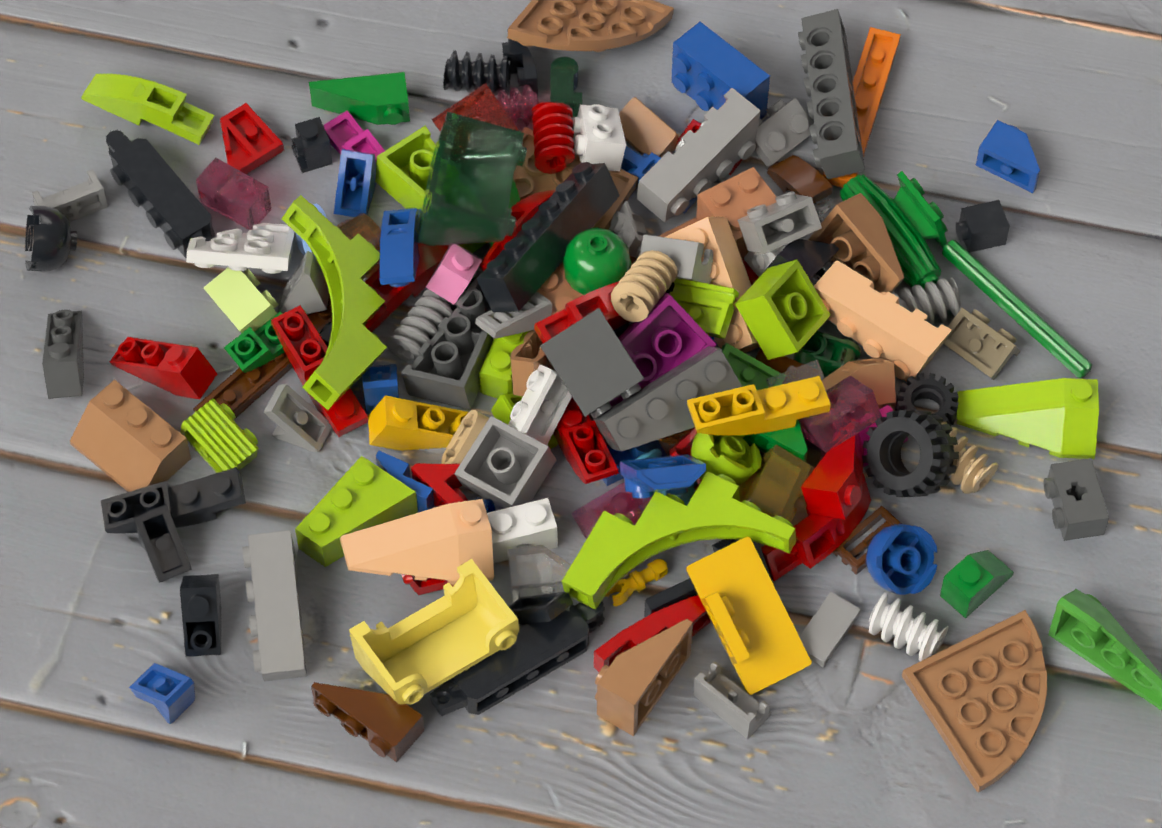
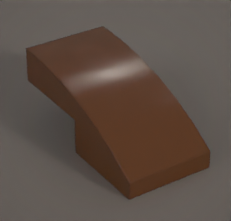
[767,155,833,204]

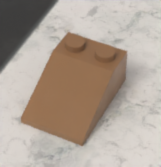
[808,193,904,293]
[595,619,693,736]

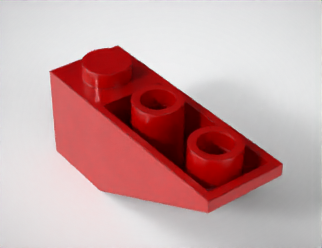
[109,337,218,400]

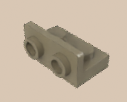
[943,307,1021,380]

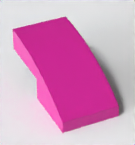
[323,110,385,162]

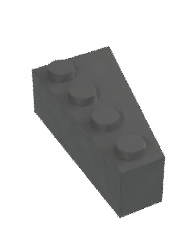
[594,346,742,452]

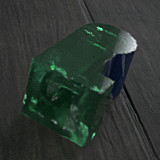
[550,56,582,118]

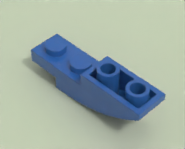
[380,208,423,287]

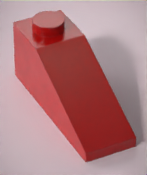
[801,422,864,520]

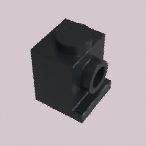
[291,117,333,173]

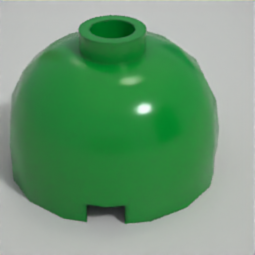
[563,228,631,295]

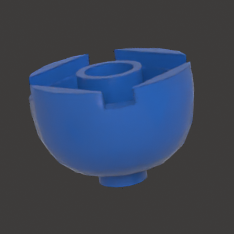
[866,524,938,595]

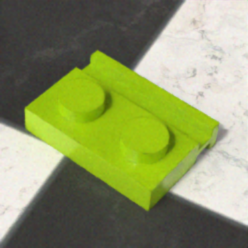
[669,278,739,339]

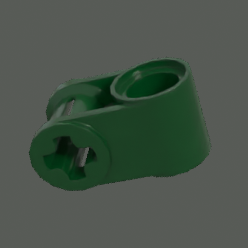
[793,330,862,378]

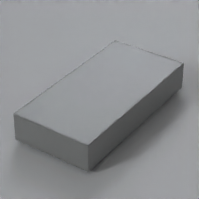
[799,592,861,668]

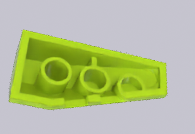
[956,378,1099,459]

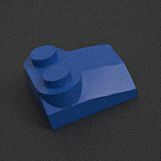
[620,454,706,498]

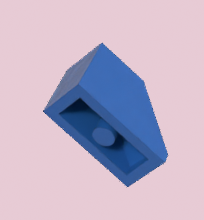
[976,120,1040,193]

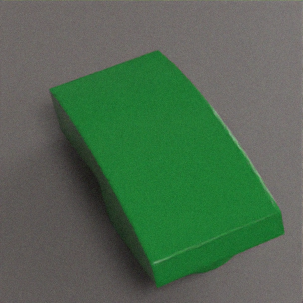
[224,311,285,373]

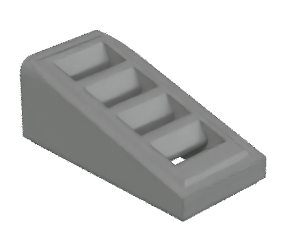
[475,292,552,339]

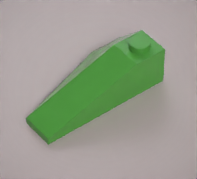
[1048,589,1162,711]

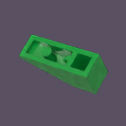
[309,72,410,125]

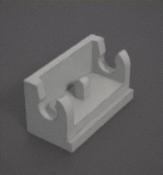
[32,169,108,222]
[640,235,713,284]
[693,661,771,740]

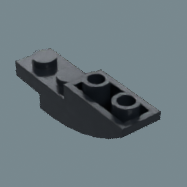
[101,467,246,534]

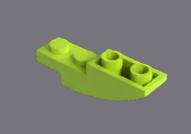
[81,73,214,145]

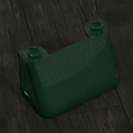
[416,111,527,246]

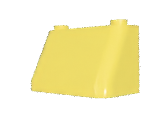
[349,559,519,705]

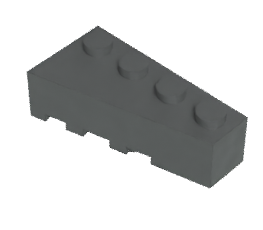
[401,272,501,410]

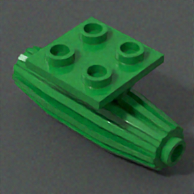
[840,171,948,289]

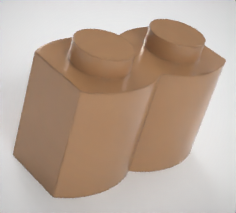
[510,330,556,397]

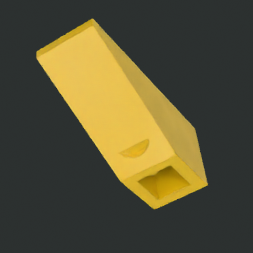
[368,395,468,451]

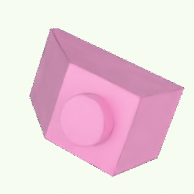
[426,241,482,305]

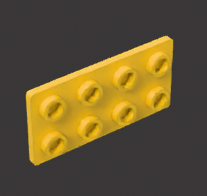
[686,537,812,695]

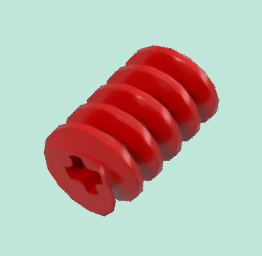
[532,102,575,174]

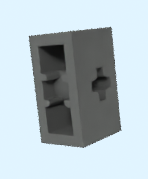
[1043,458,1109,541]

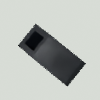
[763,239,839,286]
[180,574,222,657]

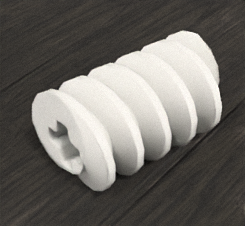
[869,591,948,661]

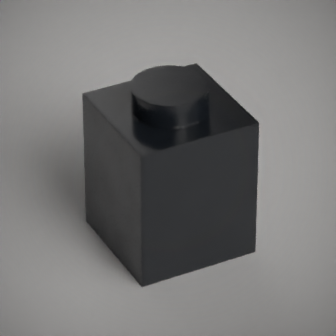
[955,200,1010,253]

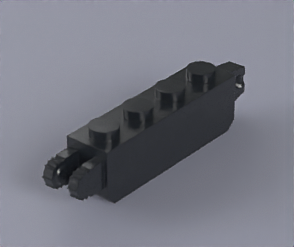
[106,129,215,258]
[430,600,605,716]

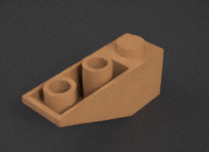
[805,357,896,418]

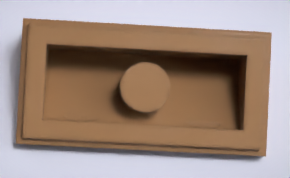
[619,97,678,158]

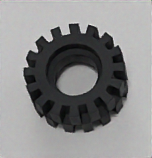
[895,373,959,427]

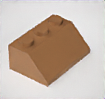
[70,380,191,492]

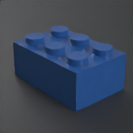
[671,22,770,119]

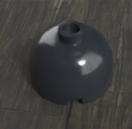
[25,205,77,271]

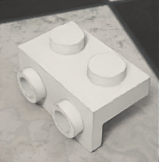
[508,365,572,445]

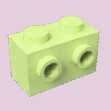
[203,268,279,333]

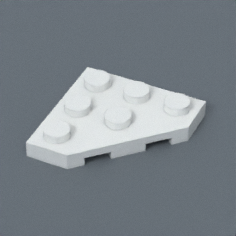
[186,223,296,274]

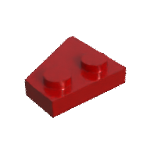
[220,103,284,182]

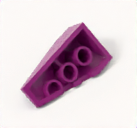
[609,292,717,406]

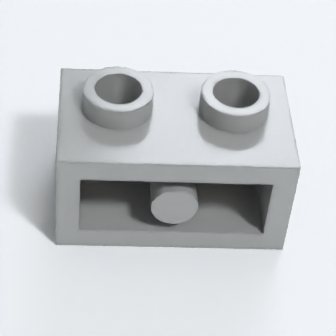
[737,192,822,254]

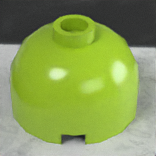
[691,433,762,485]

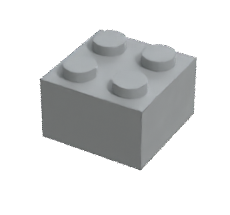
[454,416,557,509]

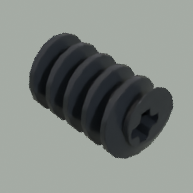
[443,50,511,97]

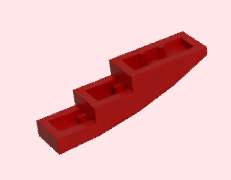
[594,595,711,672]

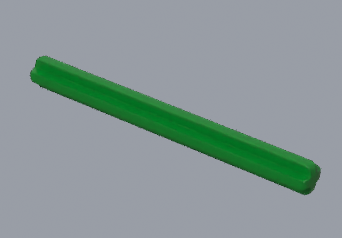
[942,240,1092,378]

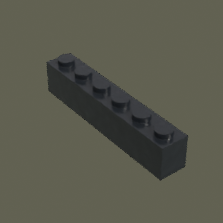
[477,162,620,312]

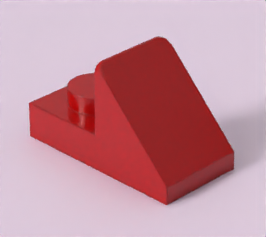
[411,463,468,507]

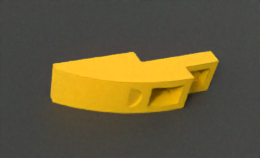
[687,376,831,436]

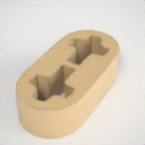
[441,410,489,464]

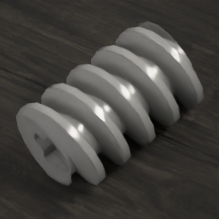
[892,277,961,324]
[386,289,453,361]

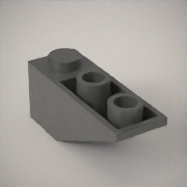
[42,310,84,399]

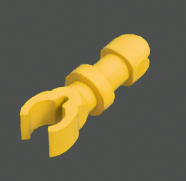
[605,559,668,606]

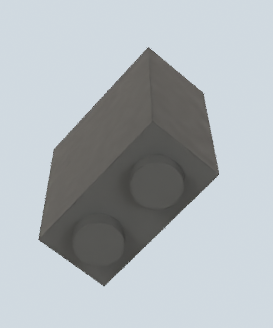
[540,308,644,418]

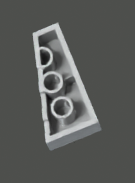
[637,88,761,222]
[242,530,307,681]

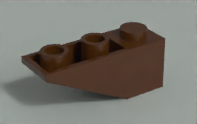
[311,682,424,762]

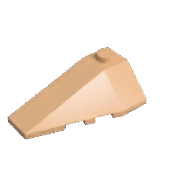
[340,499,494,585]

